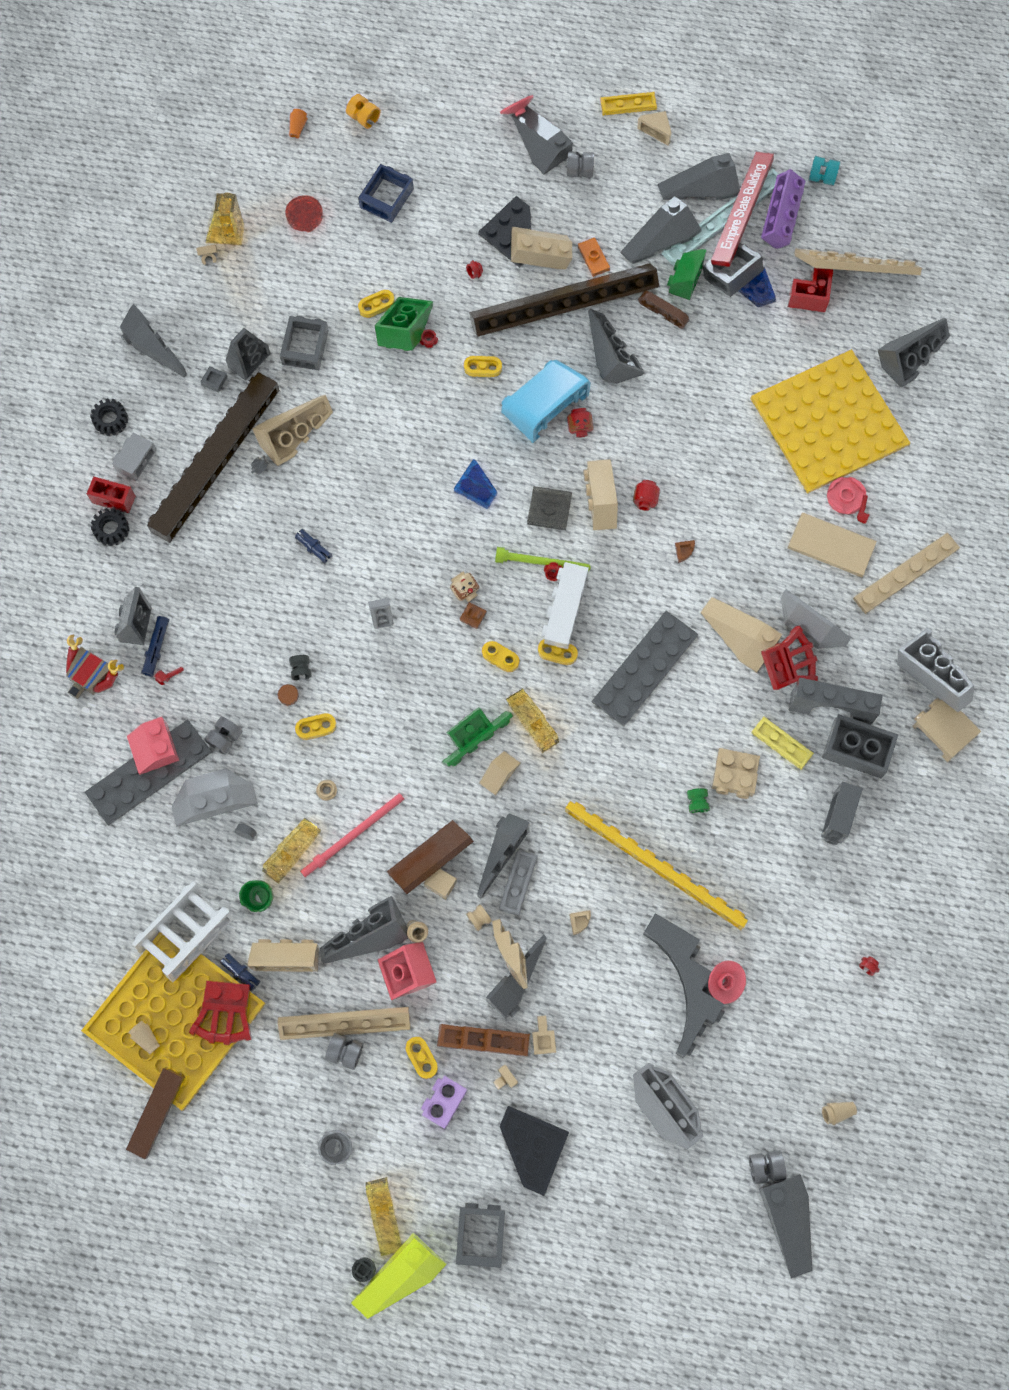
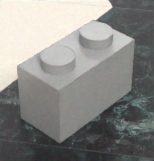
[112,432,156,481]

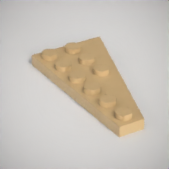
[794,248,922,275]

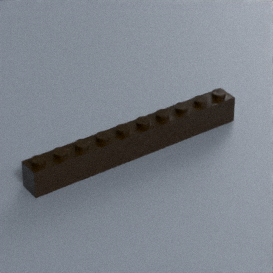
[469,263,660,337]
[147,372,280,543]

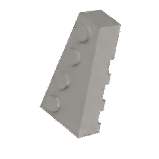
[897,627,974,712]

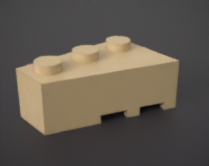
[583,459,618,530]

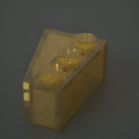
[205,193,244,245]

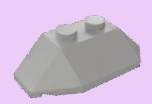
[781,589,851,649]
[172,768,258,827]
[633,1063,703,1149]

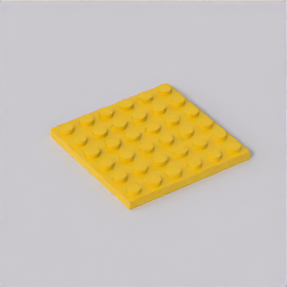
[750,349,910,494]
[81,932,266,1111]

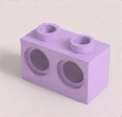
[421,1076,468,1129]

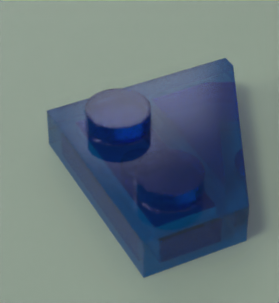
[739,267,776,307]
[454,459,497,509]

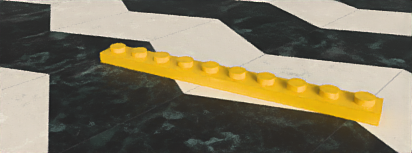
[565,801,748,930]

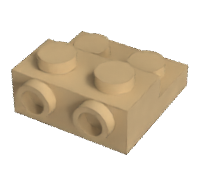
[711,748,760,799]

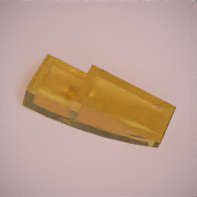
[506,688,559,753]
[262,818,321,884]
[365,1177,402,1256]

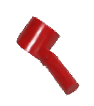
[857,495,870,524]
[154,666,184,685]

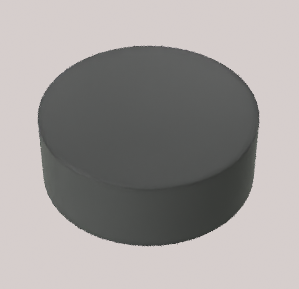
[235,824,257,841]

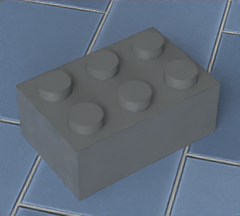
[822,714,898,779]

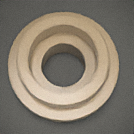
[316,780,337,801]

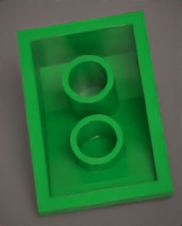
[375,297,433,351]

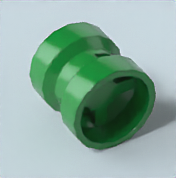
[687,788,710,813]

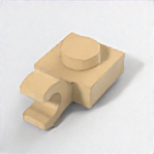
[532,1015,556,1055]

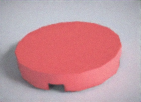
[827,477,866,515]

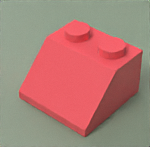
[127,717,179,775]
[378,942,436,1000]

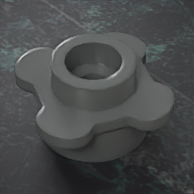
[251,455,269,475]

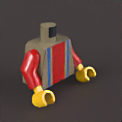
[66,634,124,699]

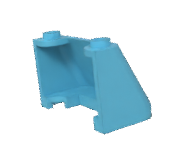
[501,360,591,443]

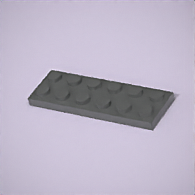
[592,610,698,726]
[85,719,212,826]

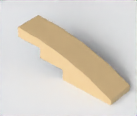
[492,919,528,989]

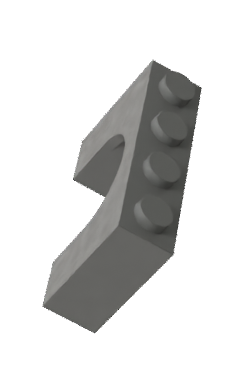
[788,678,883,725]

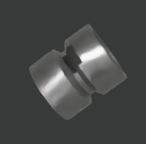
[567,151,594,178]
[204,716,243,755]
[325,1033,364,1070]
[749,1150,786,1184]

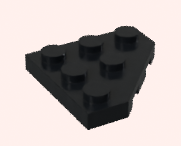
[478,196,531,268]
[499,1106,569,1196]

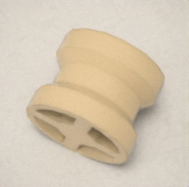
[466,904,492,931]

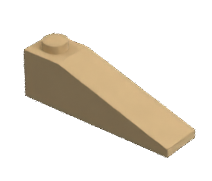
[252,395,333,466]
[701,597,783,673]

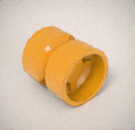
[346,94,381,129]

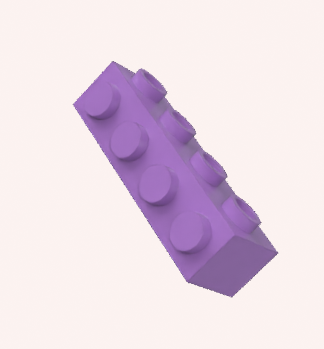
[761,169,806,249]

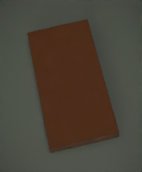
[387,820,474,895]

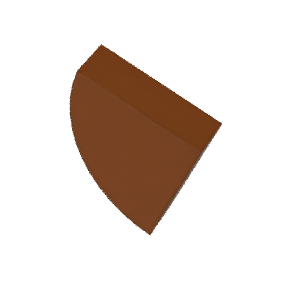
[675,540,695,563]

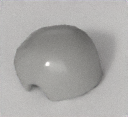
[318,1130,352,1165]

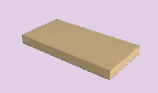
[787,512,877,577]

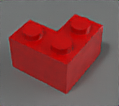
[787,267,833,313]

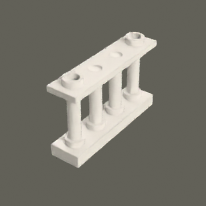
[132,881,233,982]

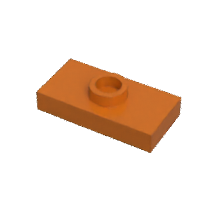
[578,237,610,277]

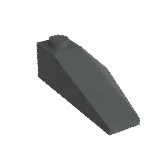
[512,106,573,175]
[658,153,740,200]
[620,196,702,264]
[120,304,187,377]
[588,309,644,384]
[878,318,950,387]
[226,328,271,381]
[477,813,530,899]
[320,896,408,964]
[486,934,547,1019]
[759,1174,812,1278]

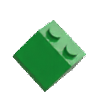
[667,249,707,300]

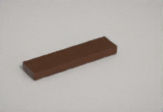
[126,1067,185,1159]

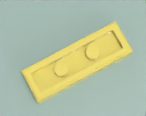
[751,716,814,770]

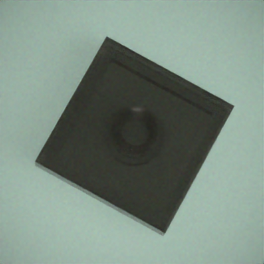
[527,486,572,531]

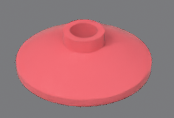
[500,95,534,116]
[708,960,746,1004]

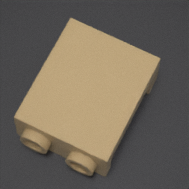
[912,698,981,762]

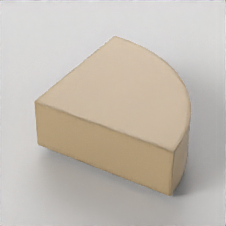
[569,910,591,935]

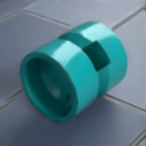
[808,156,840,186]

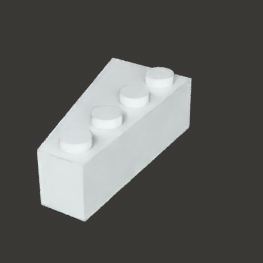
[541,562,589,649]

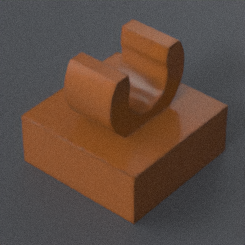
[460,602,487,629]

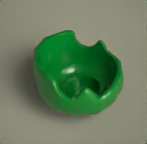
[239,880,274,912]

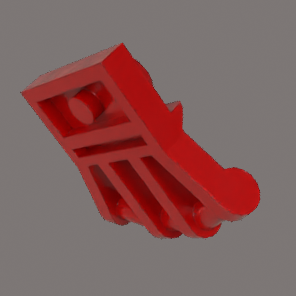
[761,626,818,690]
[189,981,252,1046]

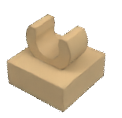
[196,245,218,265]
[493,1065,518,1090]

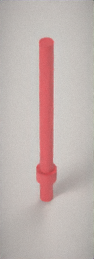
[300,793,405,877]

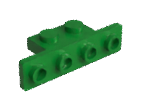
[442,707,513,767]

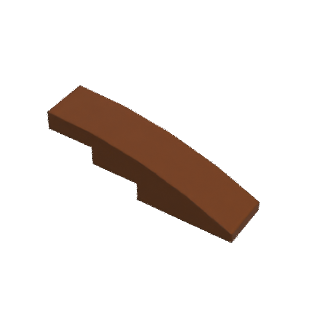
[437,1024,530,1056]

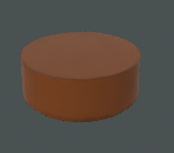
[278,684,299,706]

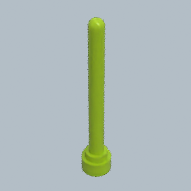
[495,547,591,571]

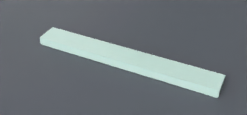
[662,169,779,266]

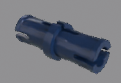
[295,529,332,564]
[220,953,261,992]

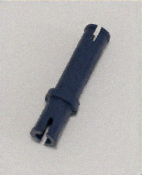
[141,616,170,677]

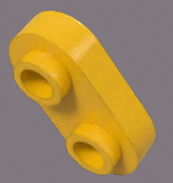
[358,290,395,318]
[464,356,502,377]
[538,639,578,665]
[482,641,519,672]
[295,713,337,740]
[405,1037,438,1079]

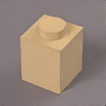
[424,869,457,900]

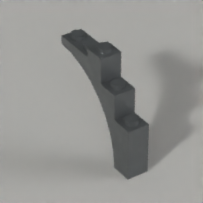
[643,913,725,1058]

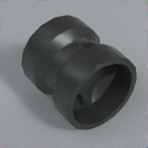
[289,655,312,681]
[352,1257,376,1282]

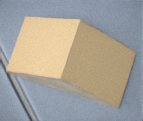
[637,111,672,146]
[479,751,521,795]

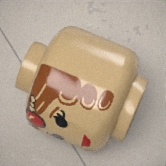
[450,571,480,602]

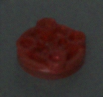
[285,195,323,232]

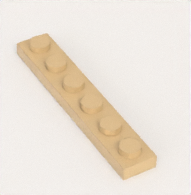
[853,532,960,614]
[277,1007,410,1040]

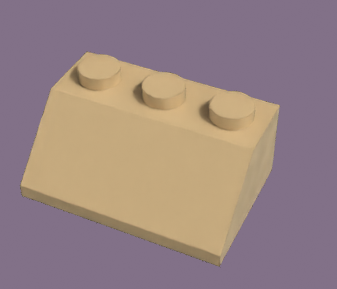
[511,227,572,269]
[248,939,319,972]

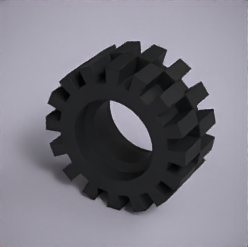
[90,398,128,436]
[91,508,130,546]

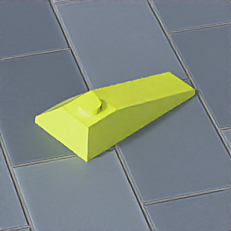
[351,1232,446,1319]

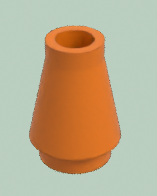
[289,109,308,139]

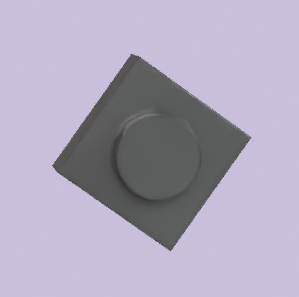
[200,366,228,393]

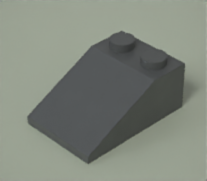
[114,587,152,645]

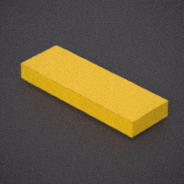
[600,92,657,116]

